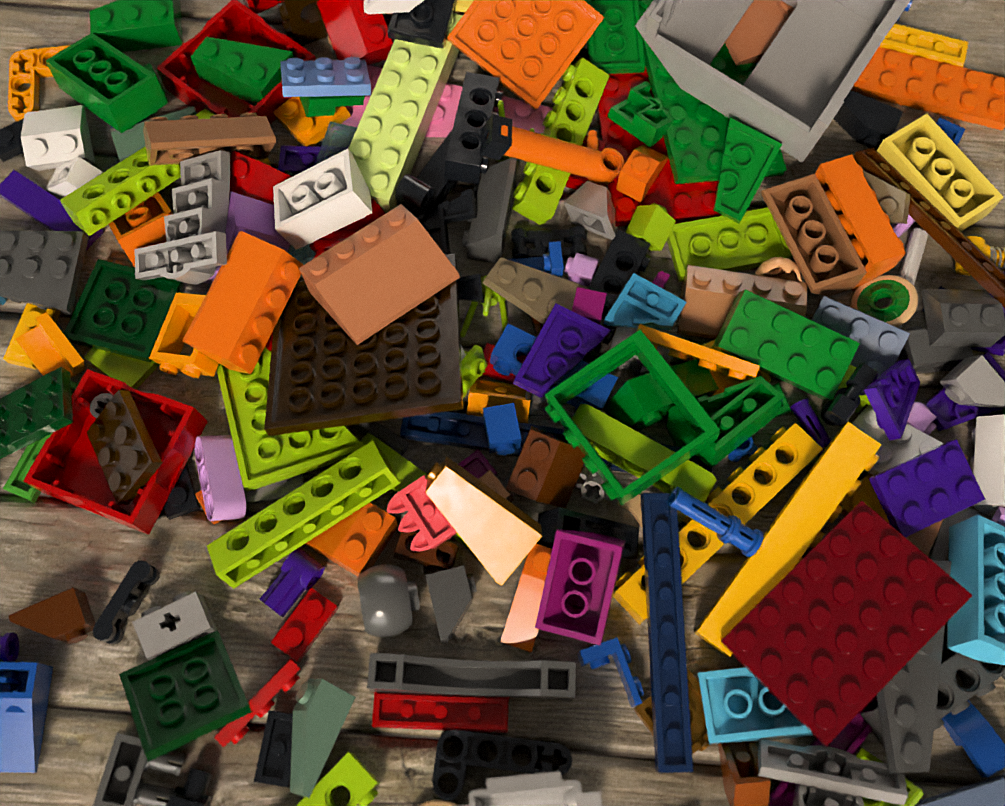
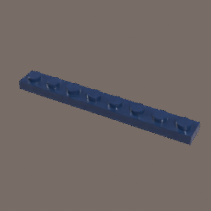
[641,493,693,773]

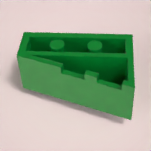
[90,0,183,52]
[191,37,294,106]
[603,359,719,432]
[666,376,784,469]

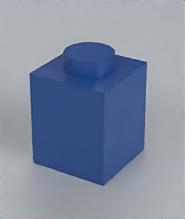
[483,403,521,455]

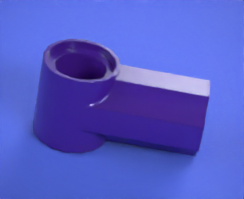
[260,548,325,617]

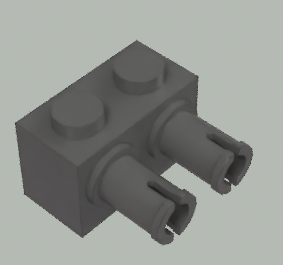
[93,729,186,806]

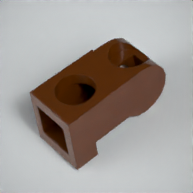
[393,530,459,571]

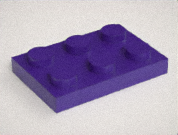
[869,439,985,537]

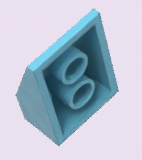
[698,667,813,744]

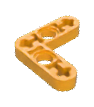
[8,46,69,121]

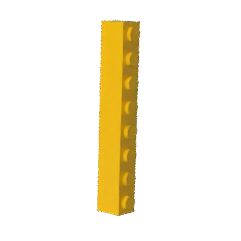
[694,422,881,657]

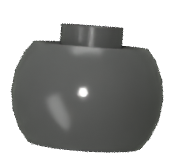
[357,564,420,638]

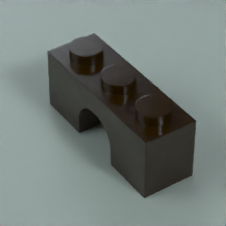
[277,0,327,46]

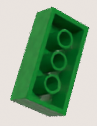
[45,33,168,133]
[712,289,860,400]

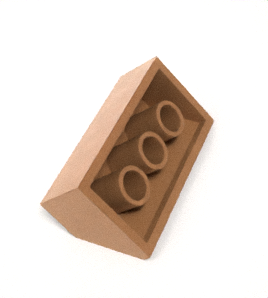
[143,113,276,166]
[761,174,867,297]
[677,265,807,339]

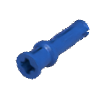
[667,487,764,557]

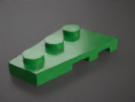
[713,117,782,223]

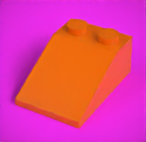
[108,192,173,267]
[305,503,398,577]

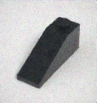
[833,90,903,150]
[536,507,639,559]

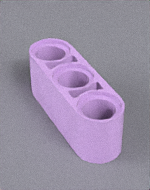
[194,435,246,521]

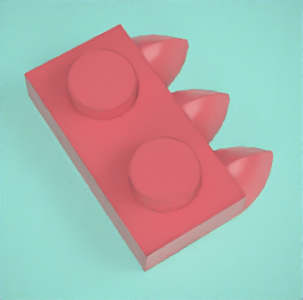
[386,475,457,551]

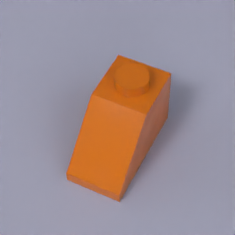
[616,144,669,202]

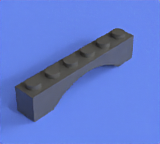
[367,653,576,701]

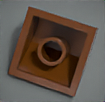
[506,426,585,509]

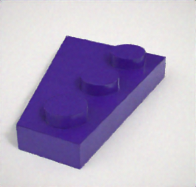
[513,303,611,398]
[924,352,1005,431]
[864,358,921,440]

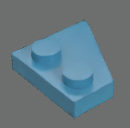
[603,273,687,331]

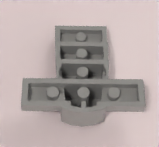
[134,150,230,285]
[758,739,908,806]

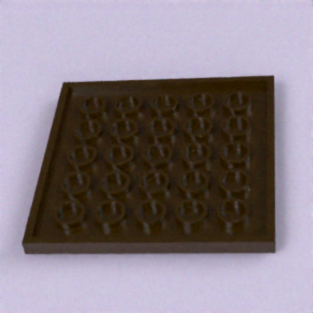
[264,253,464,436]

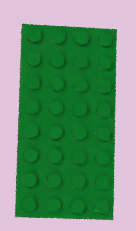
[639,0,787,184]

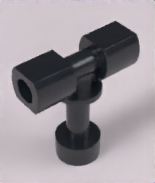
[821,363,878,427]

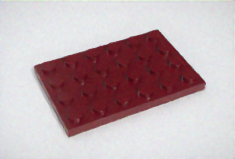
[721,500,973,746]

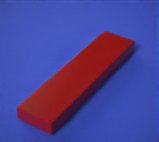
[372,692,509,733]

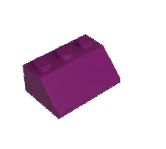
[535,529,626,645]

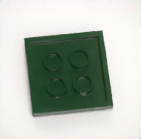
[63,259,184,363]
[119,630,252,761]

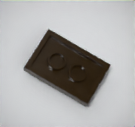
[87,390,162,505]

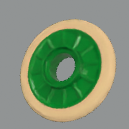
[850,275,918,327]

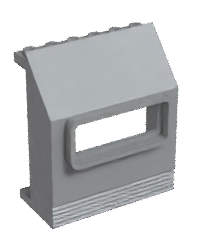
[635,0,911,162]

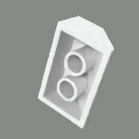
[273,149,373,250]
[970,414,1005,517]

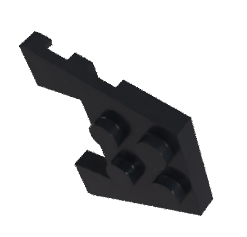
[416,189,485,303]

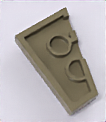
[483,257,588,325]

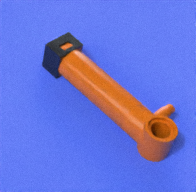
[480,114,625,186]

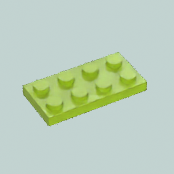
[667,207,793,282]

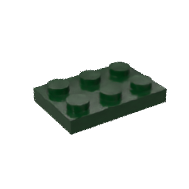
[0,367,73,459]

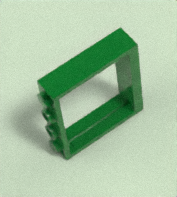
[545,329,720,505]

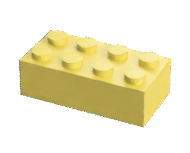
[877,114,1003,232]

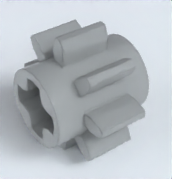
[576,466,612,504]

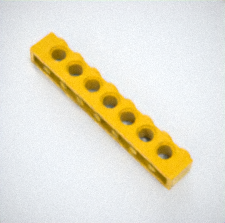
[613,422,823,625]

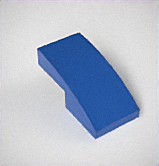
[942,700,1005,778]

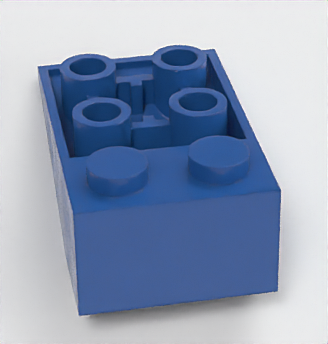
[0,662,53,773]

